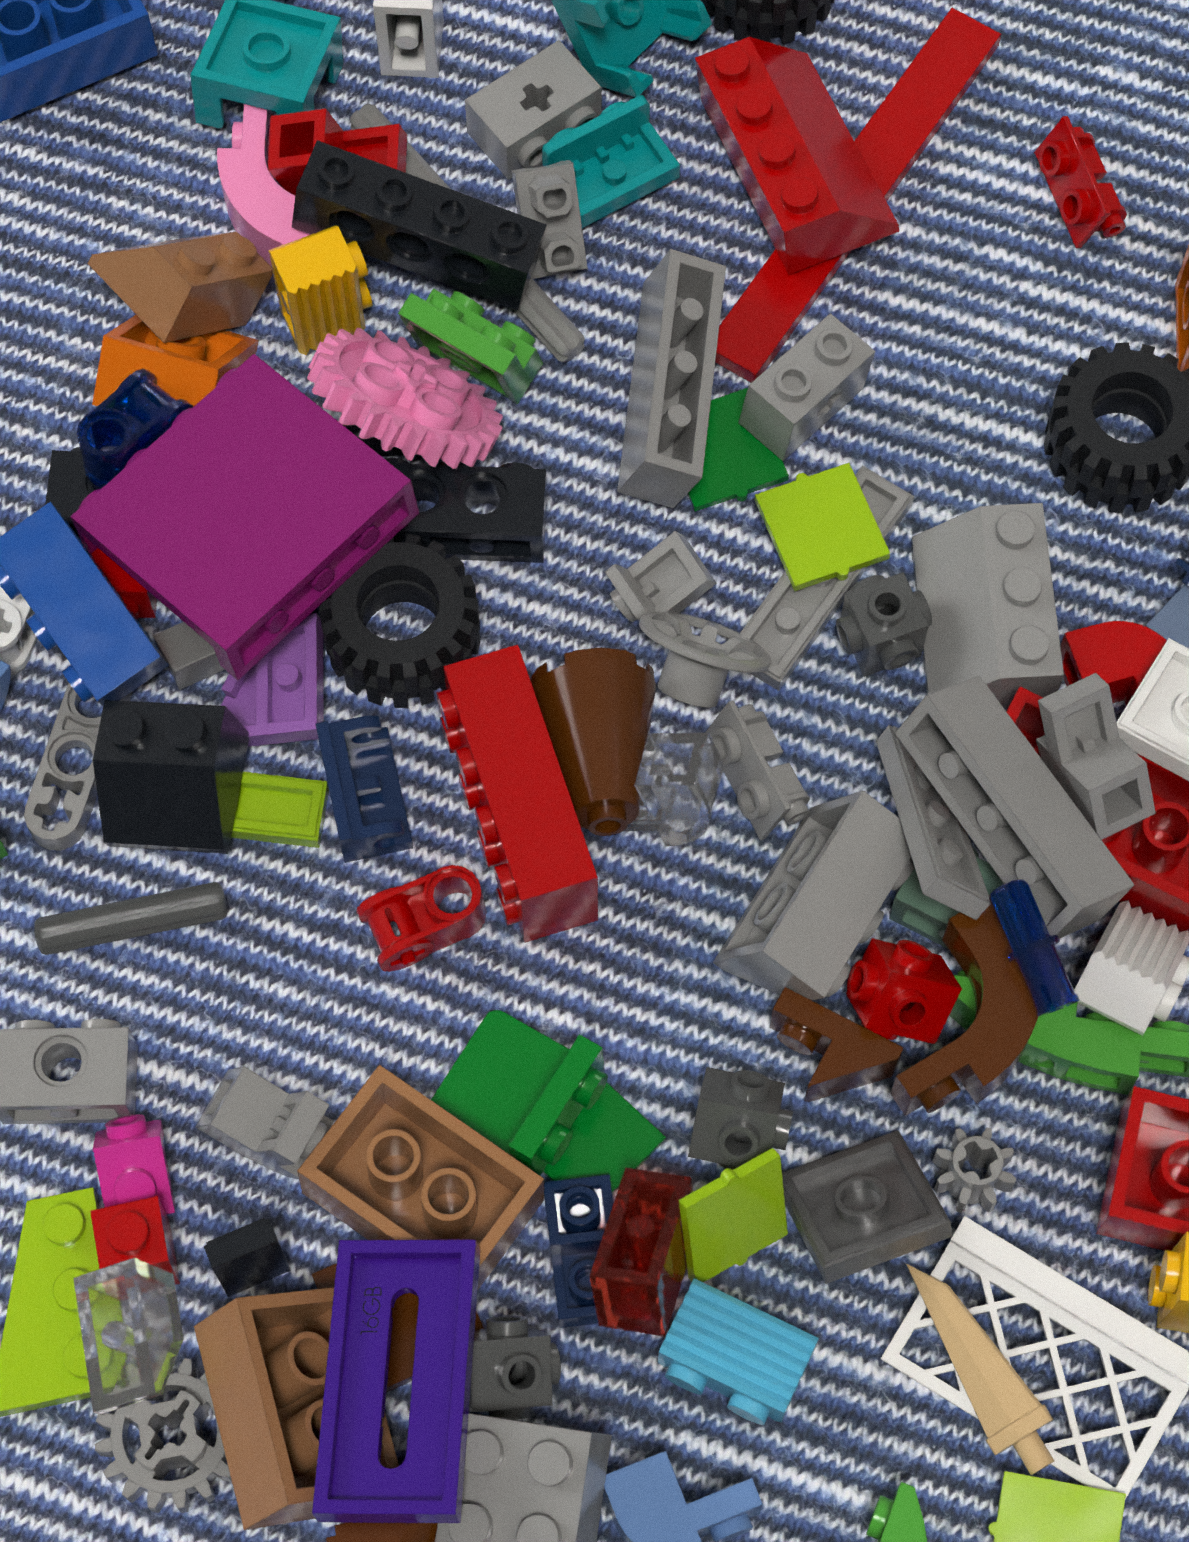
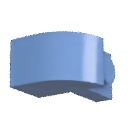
[603,1451,763,1542]

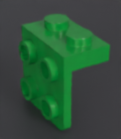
[431,1010,608,1175]

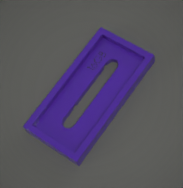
[312,1240,481,1523]

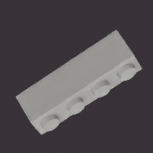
[617,249,726,508]
[895,676,1134,944]

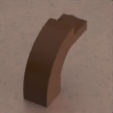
[890,886,1044,1116]

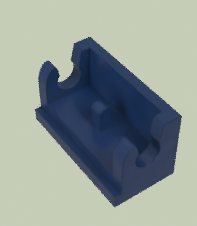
[315,716,413,863]

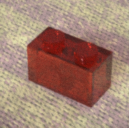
[590,1168,693,1336]

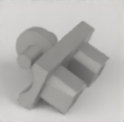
[511,160,588,279]

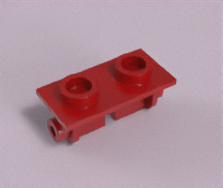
[1034,116,1127,248]

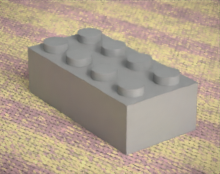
[435,1413,612,1542]

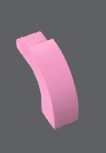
[217,104,311,266]

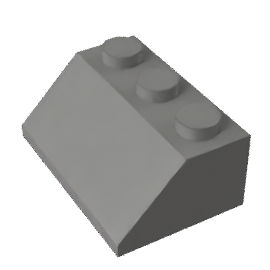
[911,503,1064,708]
[713,790,914,1000]

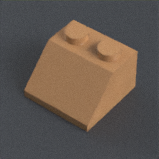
[88,231,273,343]

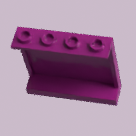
[70,354,419,680]

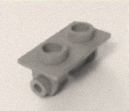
[704,700,810,840]

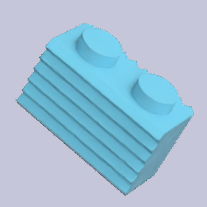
[658,1278,819,1425]

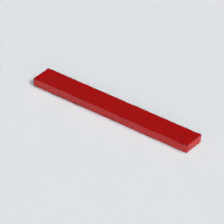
[715,8,1001,383]

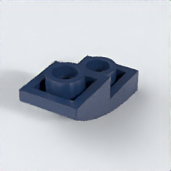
[544,1174,627,1328]

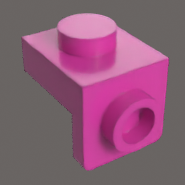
[93,1114,175,1214]

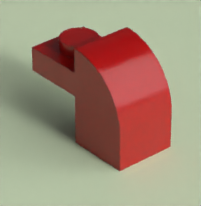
[268,109,407,195]
[1060,621,1167,706]

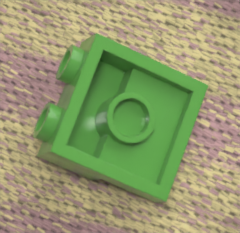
[398,288,543,404]

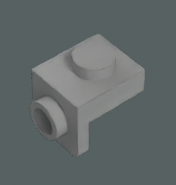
[605,531,717,622]

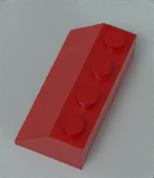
[695,37,899,275]

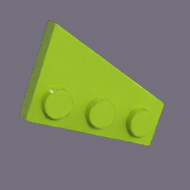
[0,1187,128,1417]

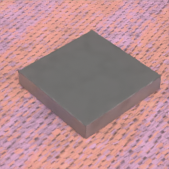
[782,1130,953,1284]

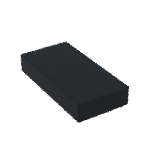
[204,1218,291,1297]

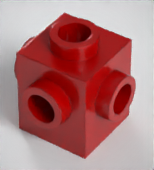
[846,938,962,1044]

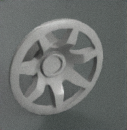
[639,611,771,708]

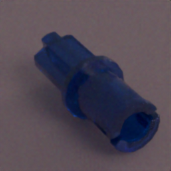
[990,879,1080,1017]

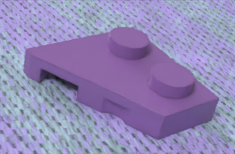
[221,613,324,747]

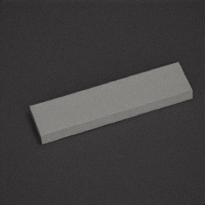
[737,465,914,691]
[876,725,991,920]

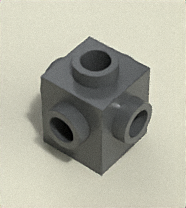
[836,572,932,677]
[688,1067,793,1170]
[469,1316,561,1420]

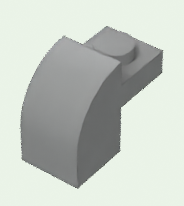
[1036,673,1156,840]
[195,1066,334,1179]

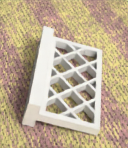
[881,1216,1189,1500]

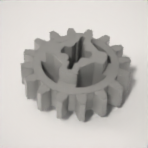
[95,1358,232,1513]

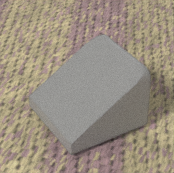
[153,622,225,690]

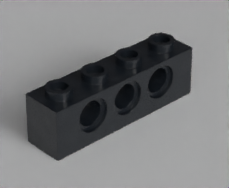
[292,140,547,310]

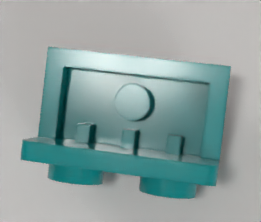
[542,95,680,228]

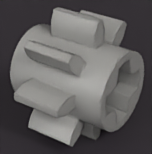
[932,1127,1016,1213]

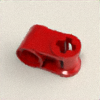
[356,865,487,972]

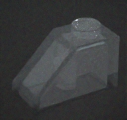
[73,1258,184,1415]

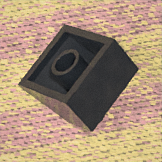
[93,700,249,854]

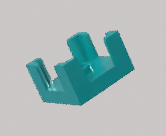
[190,0,343,128]
[551,0,712,97]

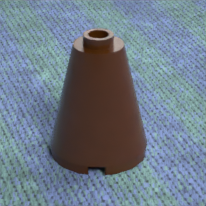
[530,647,656,836]

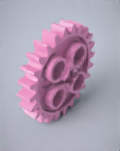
[307,328,503,469]

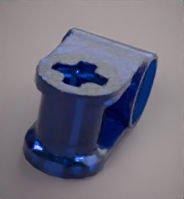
[76,369,193,488]

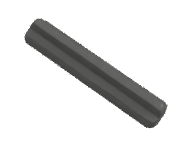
[34,882,227,955]

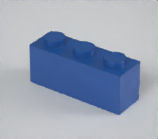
[0,502,169,706]

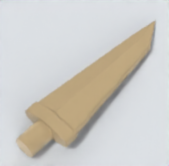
[906,1264,1055,1475]

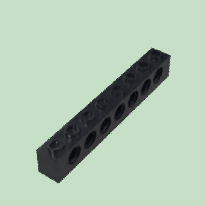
[45,446,547,563]

